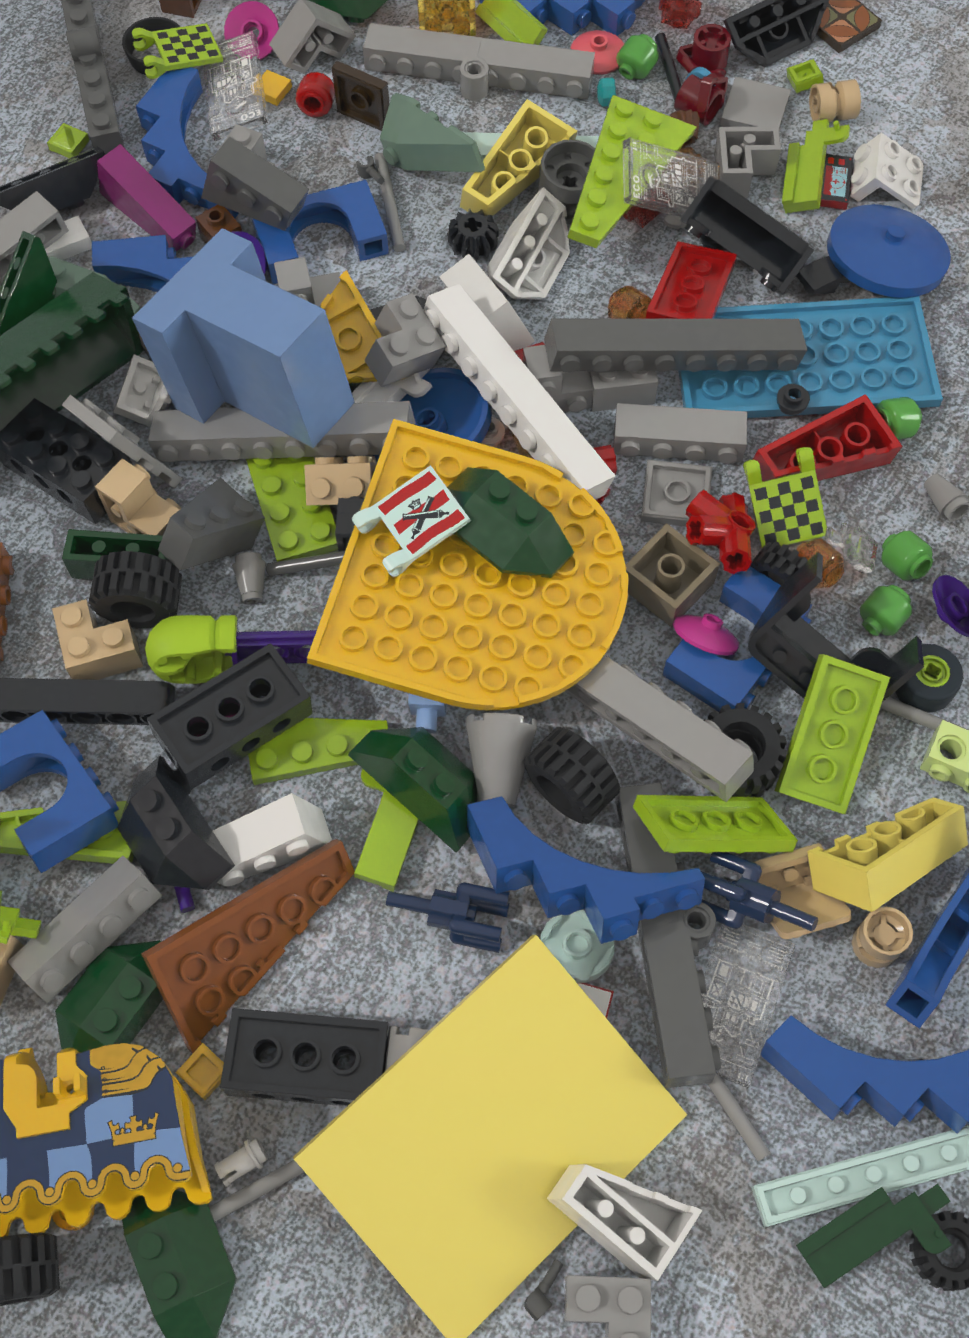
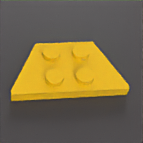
[321,271,405,383]

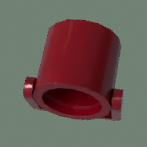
[676,24,731,76]
[674,72,728,126]

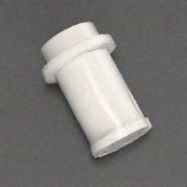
[214,1138,268,1187]

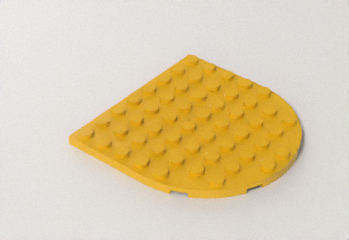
[307,419,629,710]

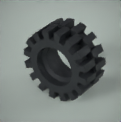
[750,542,808,586]
[909,1211,969,1291]

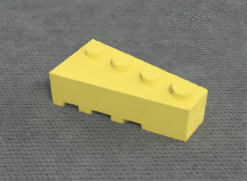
[460,99,577,216]
[807,797,968,912]

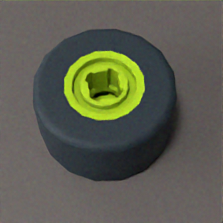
[895,644,964,713]

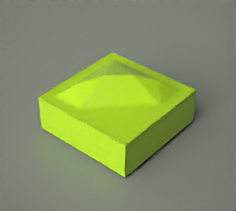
[786,59,824,93]
[47,123,90,158]

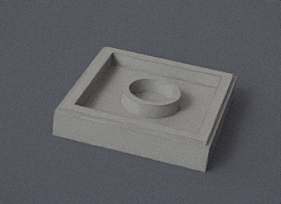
[720,76,791,129]
[641,459,712,526]

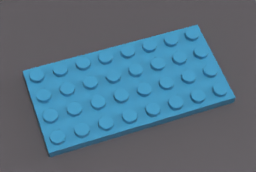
[678,296,943,418]

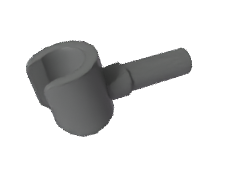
[356,156,384,184]
[524,1259,563,1321]

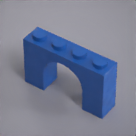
[251,180,389,285]
[663,566,812,712]
[0,710,119,873]

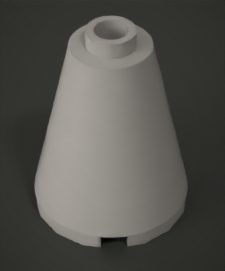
[466,713,537,807]

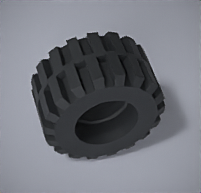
[89,551,182,628]
[701,703,787,797]
[524,727,621,825]
[0,1233,60,1306]

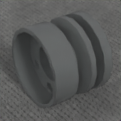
[537,140,595,224]

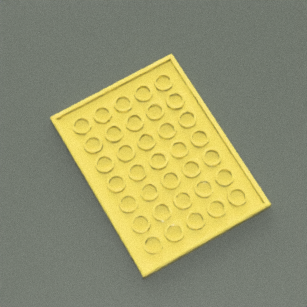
[293,935,687,1338]

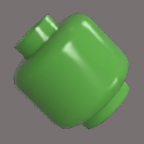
[616,34,659,80]
[876,397,922,440]
[881,530,933,581]
[859,585,912,636]

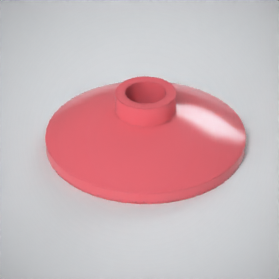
[570,30,624,75]

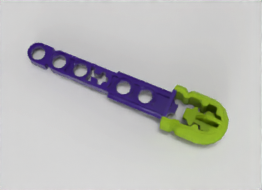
[145,615,317,684]

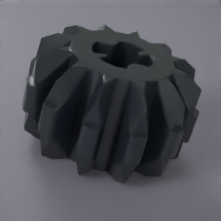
[447,208,499,262]

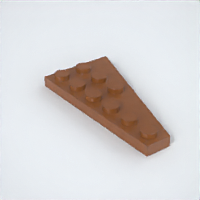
[141,838,355,1054]

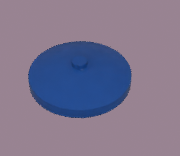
[827,204,951,298]
[372,367,492,462]

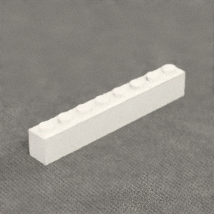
[423,284,615,500]

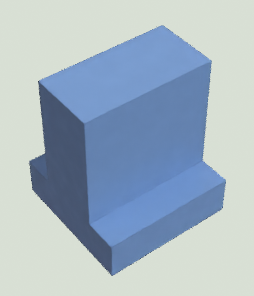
[132,228,355,448]

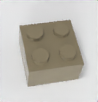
[626,523,720,628]

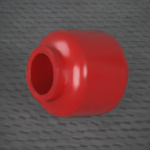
[296,72,335,118]

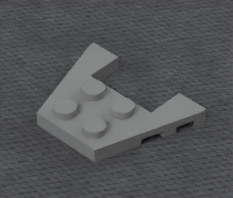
[62,395,183,489]

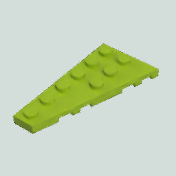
[567,95,697,248]

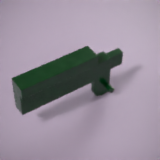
[796,1184,952,1288]

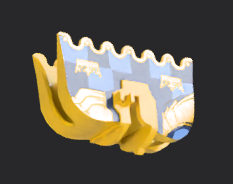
[0,1043,213,1237]

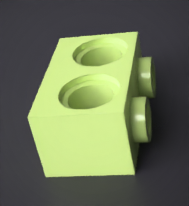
[920,720,969,793]

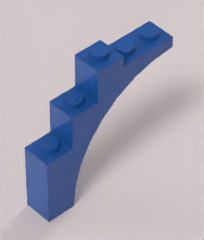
[479,0,645,36]
[136,67,239,218]
[92,235,193,292]
[467,796,705,944]
[885,866,969,1029]
[760,1015,969,1134]

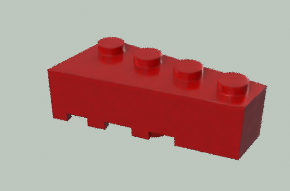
[752,394,903,482]

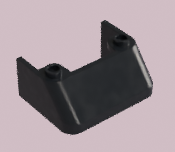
[680,176,814,293]
[748,552,924,702]

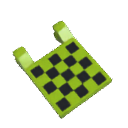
[132,23,223,79]
[743,447,828,549]

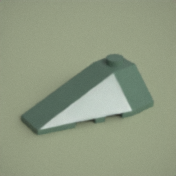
[380,93,485,172]

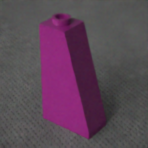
[97,144,196,252]

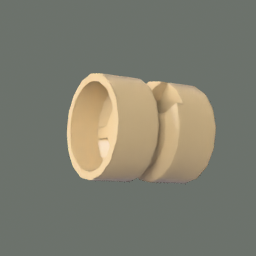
[809,79,861,122]
[852,906,913,968]

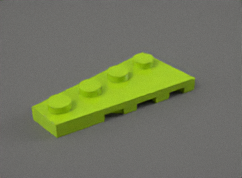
[248,718,388,785]
[0,798,134,864]

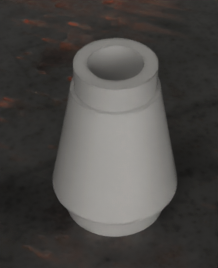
[924,473,969,522]
[232,552,266,605]

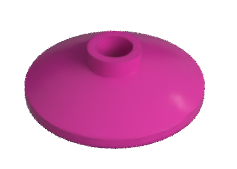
[224,1,279,61]
[673,613,739,656]

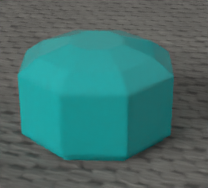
[597,78,616,107]

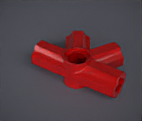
[685,490,756,574]

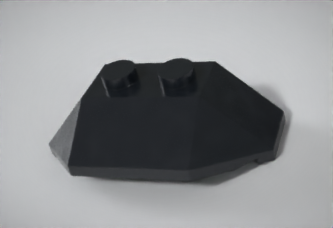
[723,0,829,68]
[0,146,105,211]
[117,756,235,890]

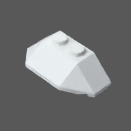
[487,187,570,300]

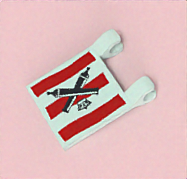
[352,465,471,577]

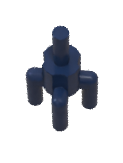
[701,852,818,932]
[386,882,510,953]

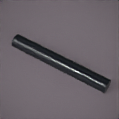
[655,33,682,102]

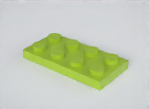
[246,457,338,562]
[774,654,890,815]
[633,795,798,854]

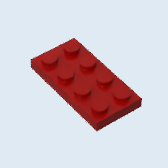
[645,241,737,319]

